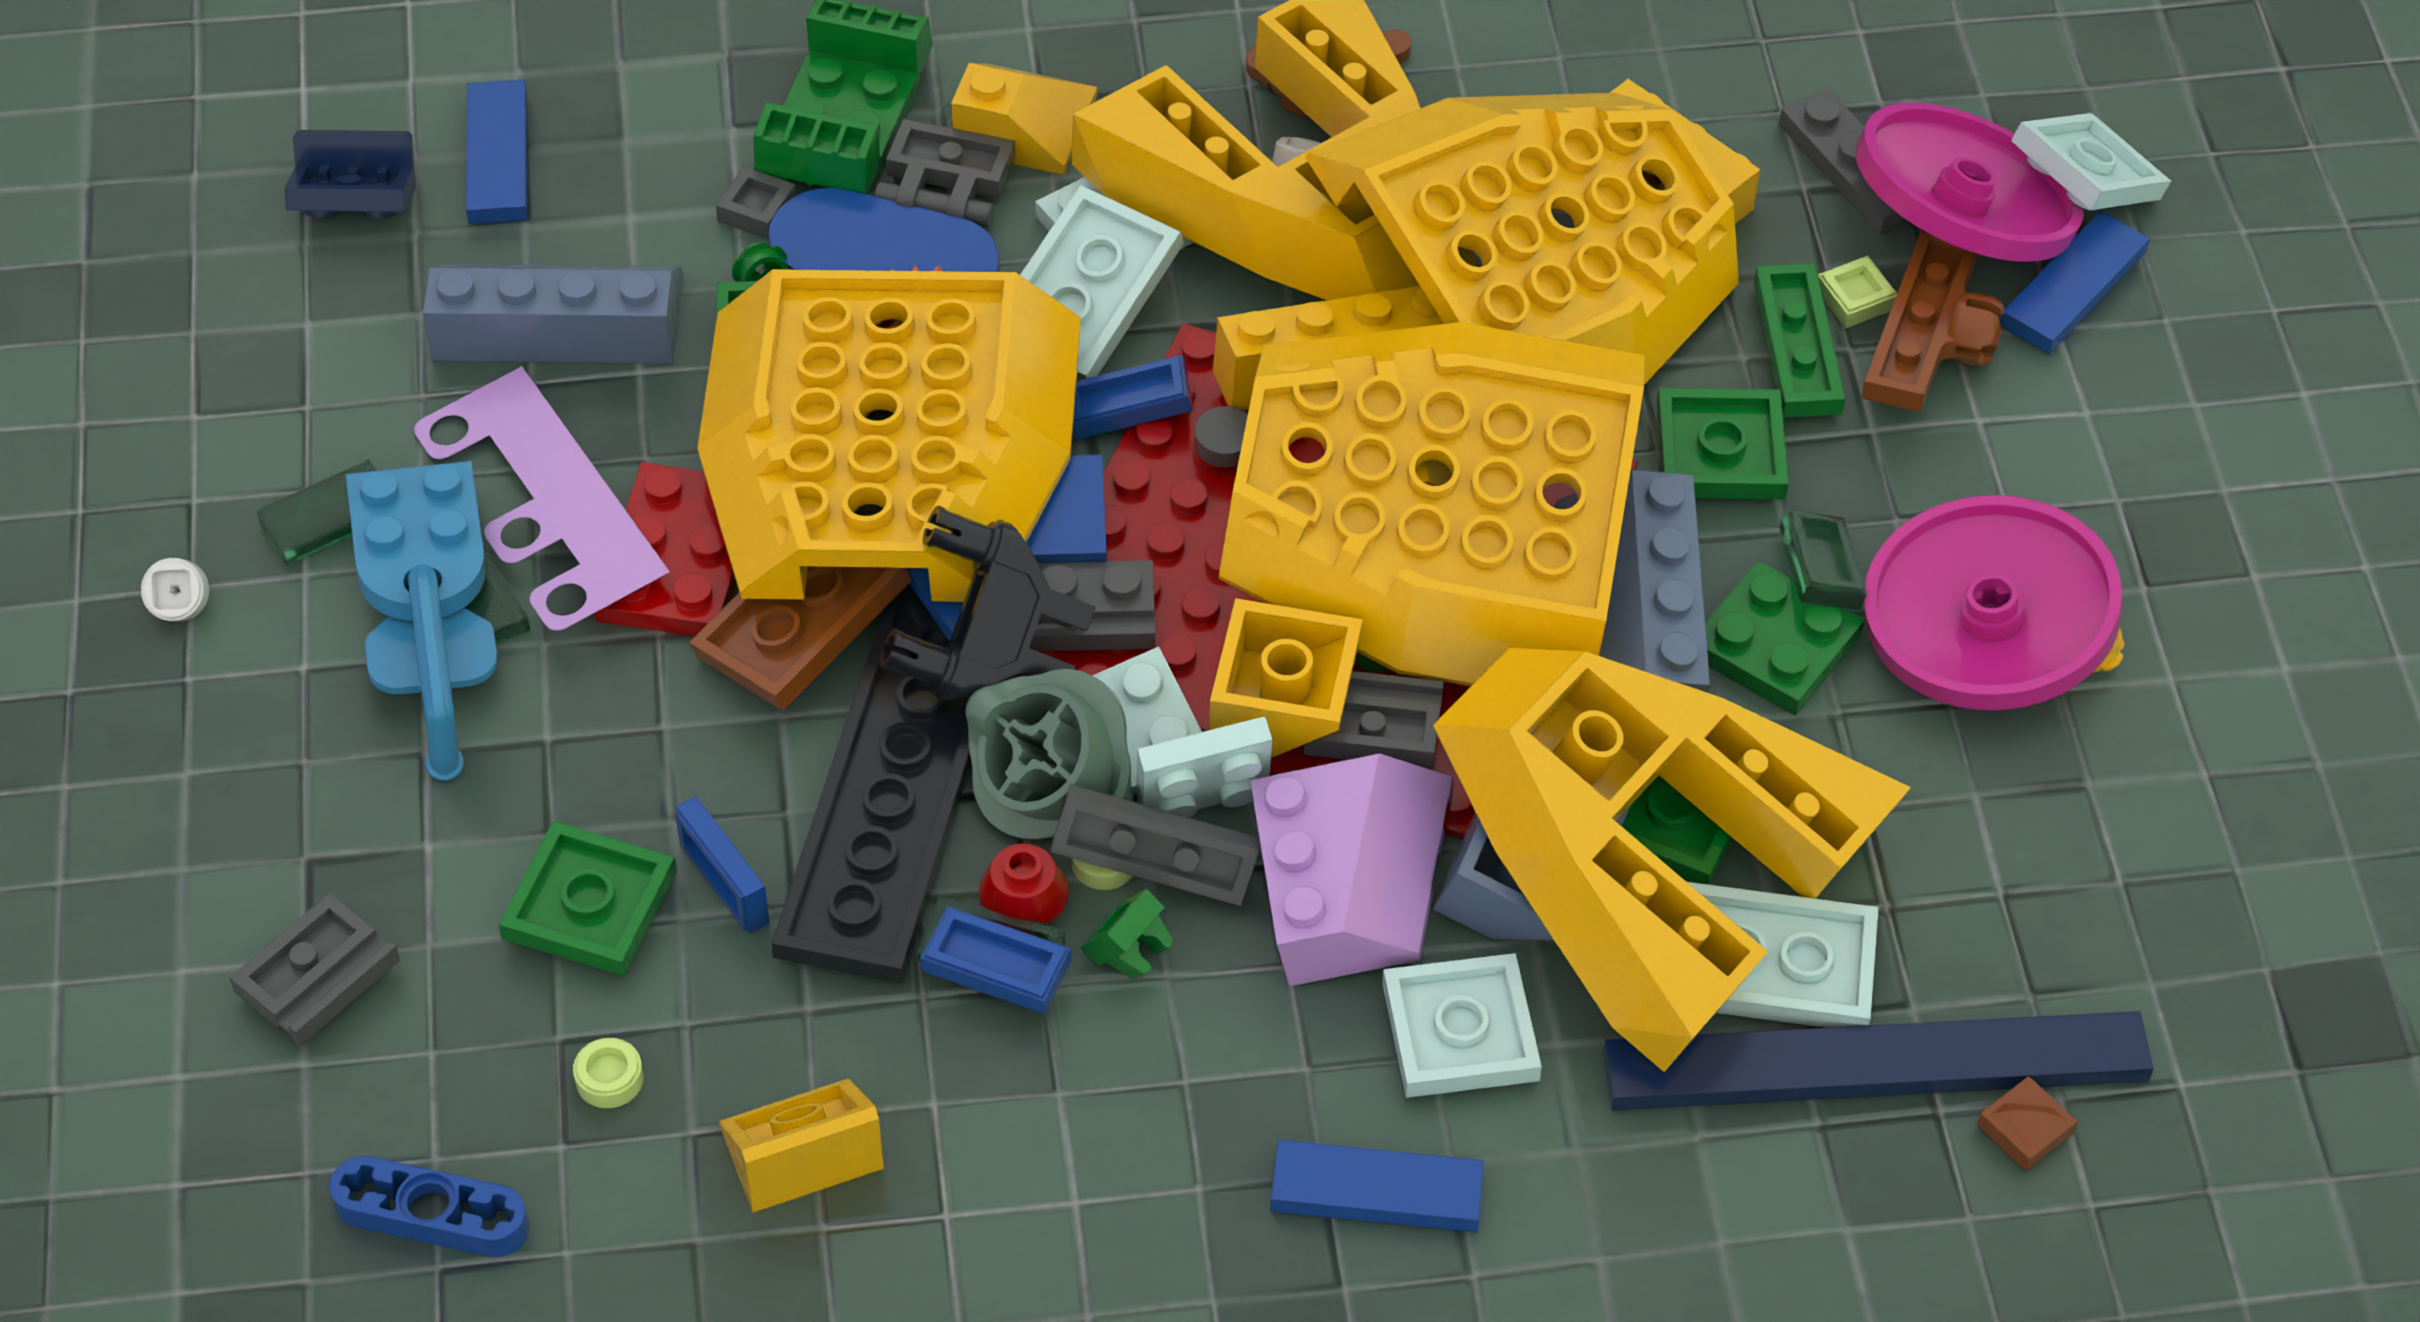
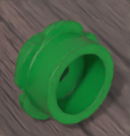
[732,241,789,282]

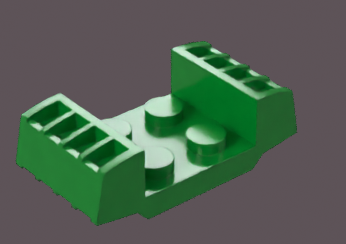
[753,0,933,194]

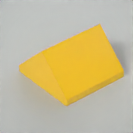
[719,1078,884,1213]

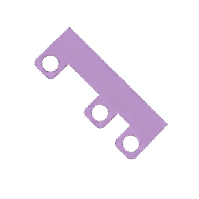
[414,366,670,631]

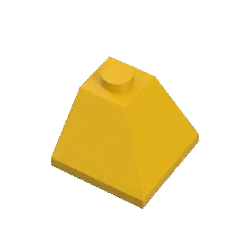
[951,63,1098,175]

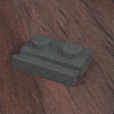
[1030,560,1155,651]
[1304,671,1444,769]
[229,893,400,1046]

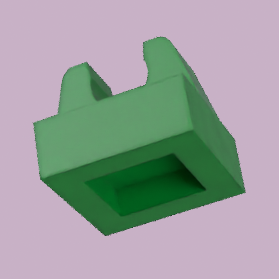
[1080,888,1173,979]

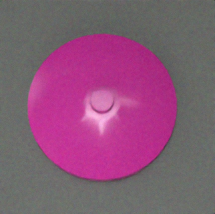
[1855,103,2084,262]
[1864,495,2122,710]

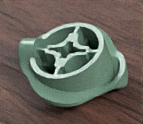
[966,669,1134,841]

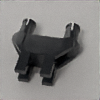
[879,505,1096,701]

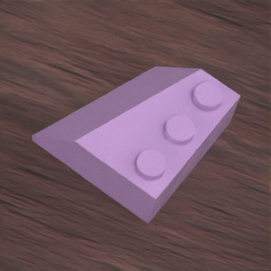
[1250,754,1454,987]

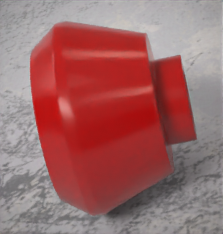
[979,843,1069,930]

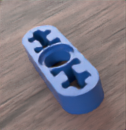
[329,1156,529,1257]

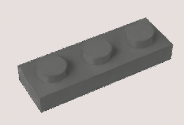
[1779,88,1909,235]
[1050,784,1260,906]

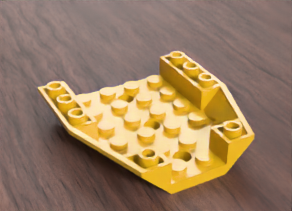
[1305,93,1739,385]
[697,269,1081,602]
[1219,322,1645,687]

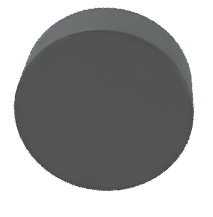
[1194,406,1248,467]

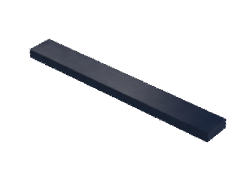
[1603,1011,2154,1110]

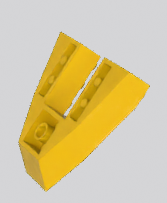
[1072,0,1478,300]
[1433,648,1911,1072]

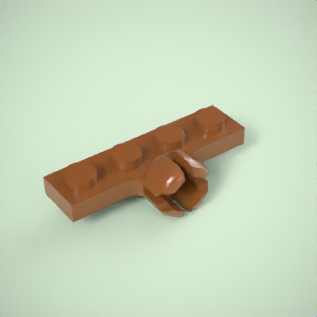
[1862,229,2005,412]

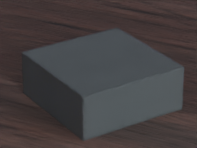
[716,166,796,239]

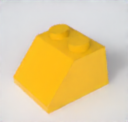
[1210,598,1363,757]

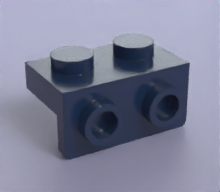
[284,130,416,218]

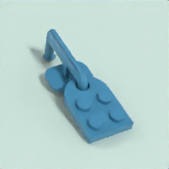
[346,461,497,781]

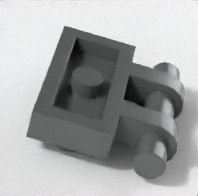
[875,119,1015,227]

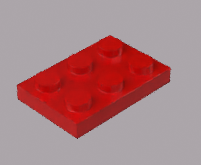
[595,462,736,636]

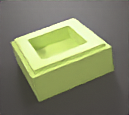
[1818,256,1897,329]

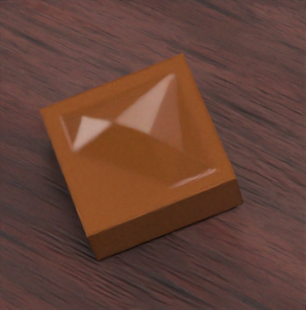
[1977,1076,2078,1171]

